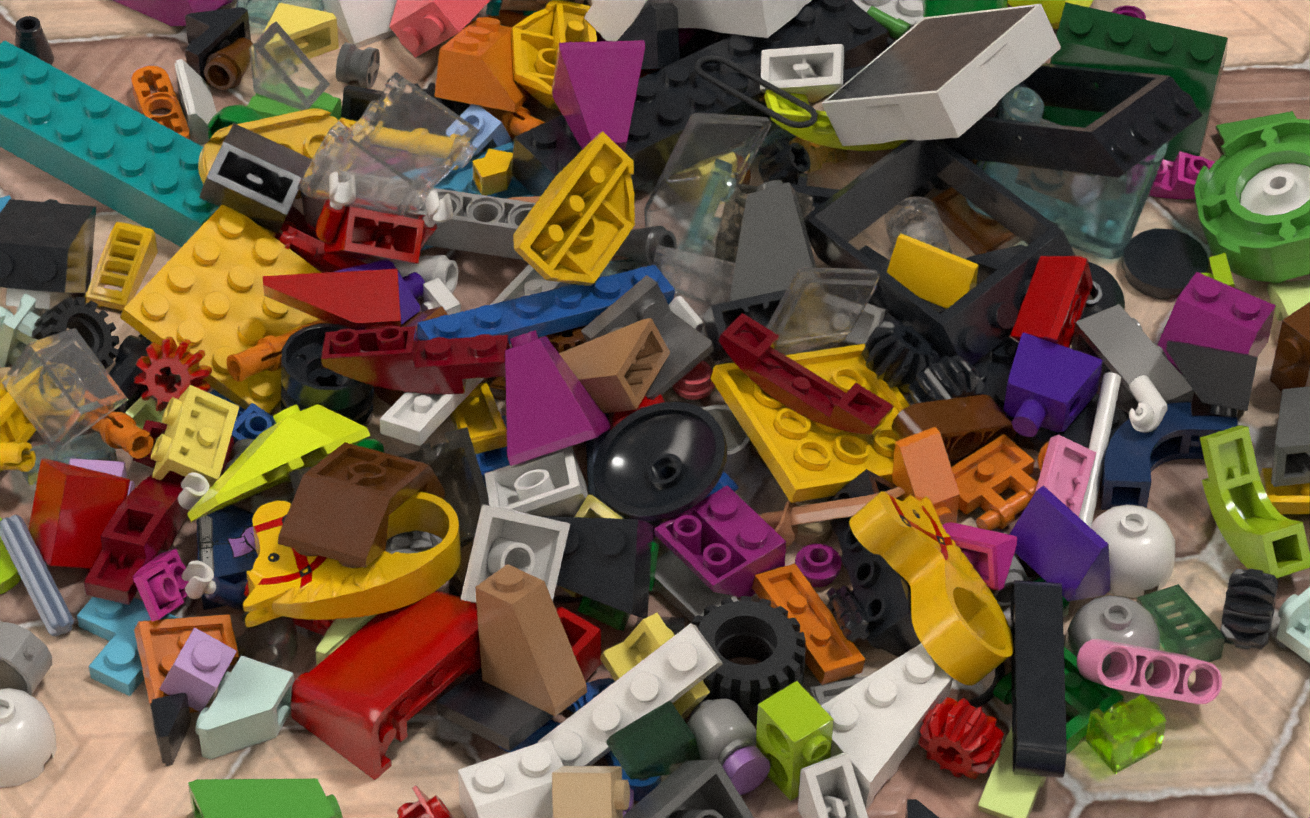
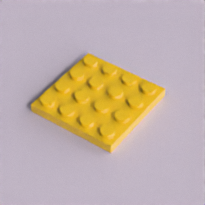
[120,205,321,415]
[710,344,909,503]

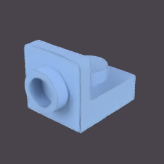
[447,104,512,155]

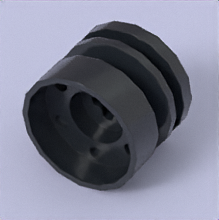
[281,323,374,427]

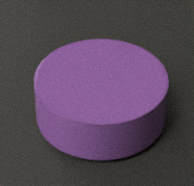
[722,746,770,795]

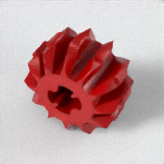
[134,337,212,412]
[918,697,1004,780]

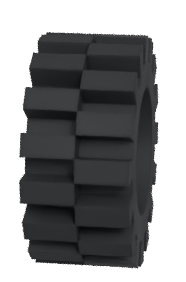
[31,297,119,384]

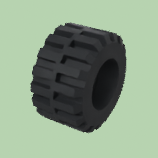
[692,596,806,726]

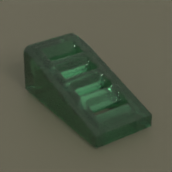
[1136,584,1225,662]

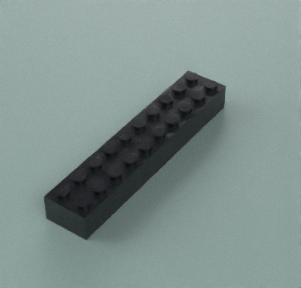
[512,0,889,196]

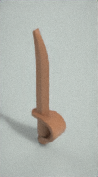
[759,487,905,548]

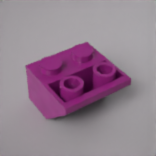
[655,485,786,598]

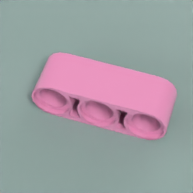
[1077,639,1222,704]

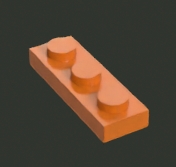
[752,563,865,685]

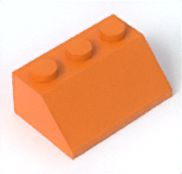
[434,17,532,112]

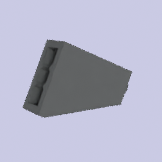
[730,180,823,301]
[1271,386,1310,487]

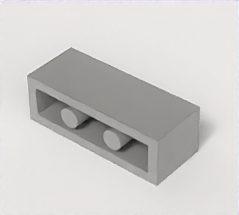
[1071,304,1194,414]

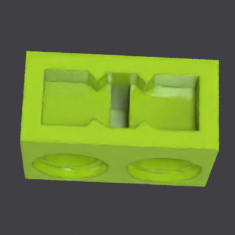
[756,681,834,801]

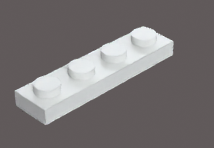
[538,623,723,766]

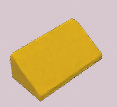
[887,233,978,309]

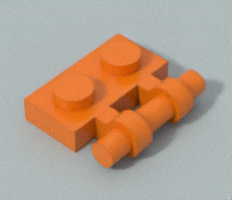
[951,434,1039,531]

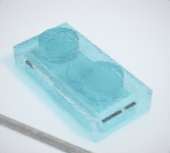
[684,158,737,252]

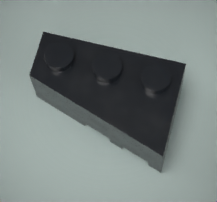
[540,516,653,618]

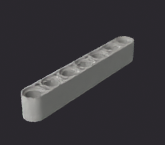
[300,172,536,260]

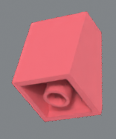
[389,0,490,58]

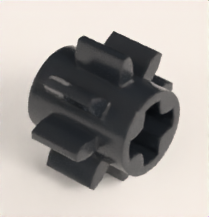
[759,137,811,185]

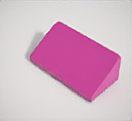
[942,522,1017,591]

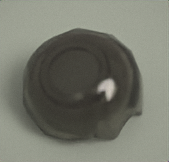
[235,612,298,670]

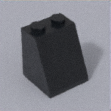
[0,199,97,293]

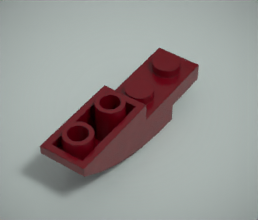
[321,325,510,394]
[84,473,190,605]

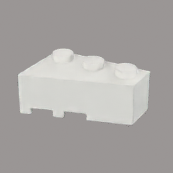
[821,644,953,810]

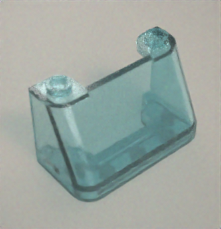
[966,85,1169,259]

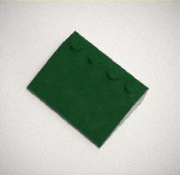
[1037,2,1228,162]

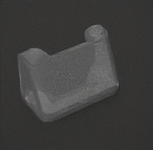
[297,72,480,216]

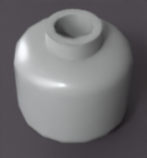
[685,699,756,766]

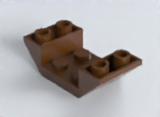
[278,442,445,568]

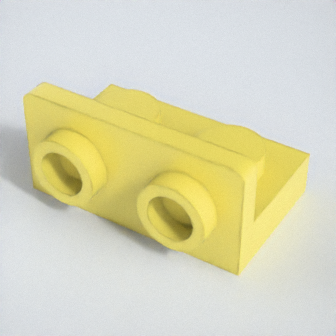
[151,385,239,488]

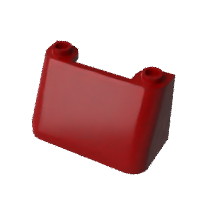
[290,590,481,780]

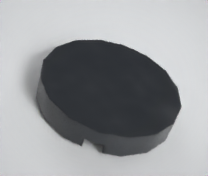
[1122,228,1209,299]

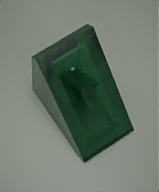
[606,700,701,780]

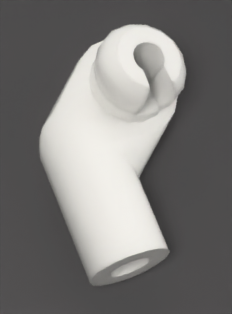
[1129,375,1167,433]

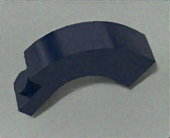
[1100,402,1238,510]

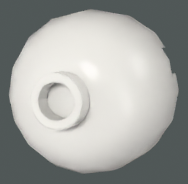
[1090,505,1175,598]
[0,688,57,788]

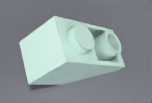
[195,656,294,759]

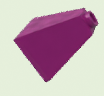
[552,40,645,152]
[505,330,611,466]

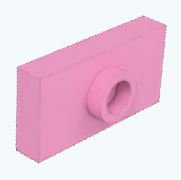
[1035,435,1096,517]

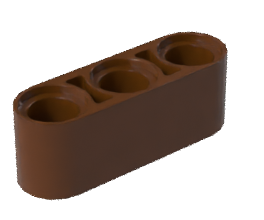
[891,394,1017,460]

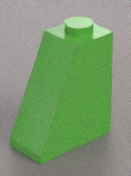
[188,778,343,818]

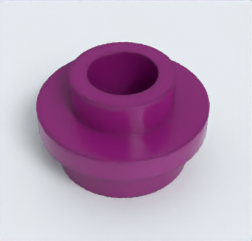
[795,544,842,588]

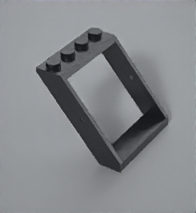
[941,63,1203,178]
[803,139,1076,365]

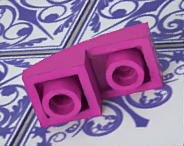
[1126,151,1215,199]
[133,549,189,621]

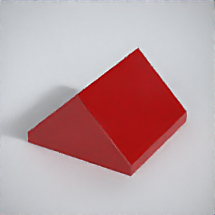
[1010,256,1093,348]
[28,458,130,569]

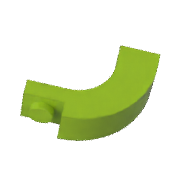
[1200,425,1310,579]

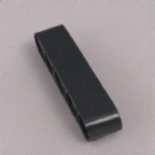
[1010,580,1067,778]

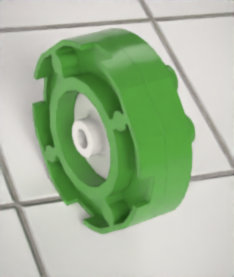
[1194,119,1310,284]

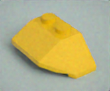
[511,0,597,112]
[513,131,635,286]

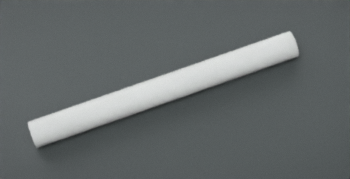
[1079,372,1121,527]

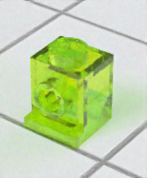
[1086,694,1167,774]

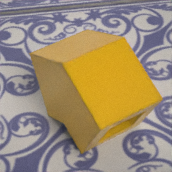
[472,148,513,196]

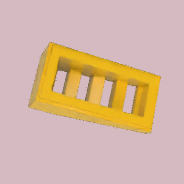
[85,222,158,311]

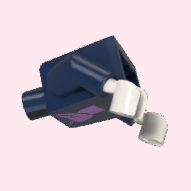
[178,472,258,610]

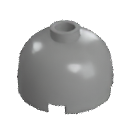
[1065,595,1160,692]

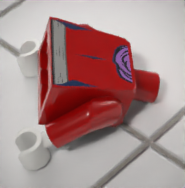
[316,172,453,264]

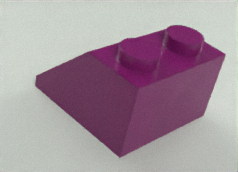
[1157,272,1276,375]

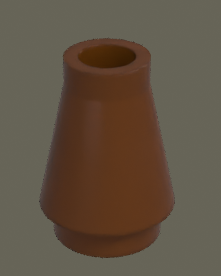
[204,37,257,90]

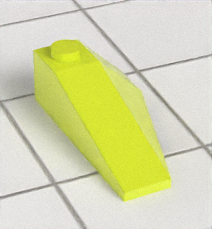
[187,404,371,522]

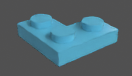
[77,597,178,696]

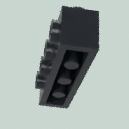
[827,469,921,657]

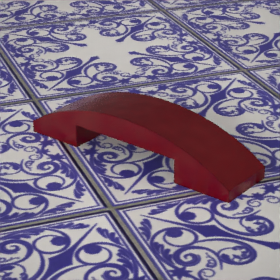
[718,313,894,435]

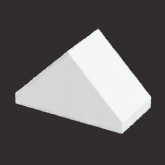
[760,44,844,103]
[798,752,868,818]

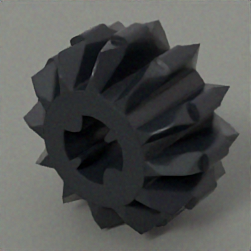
[861,320,940,393]
[907,355,986,405]
[1220,568,1278,650]

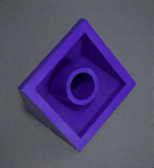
[1009,485,1111,602]

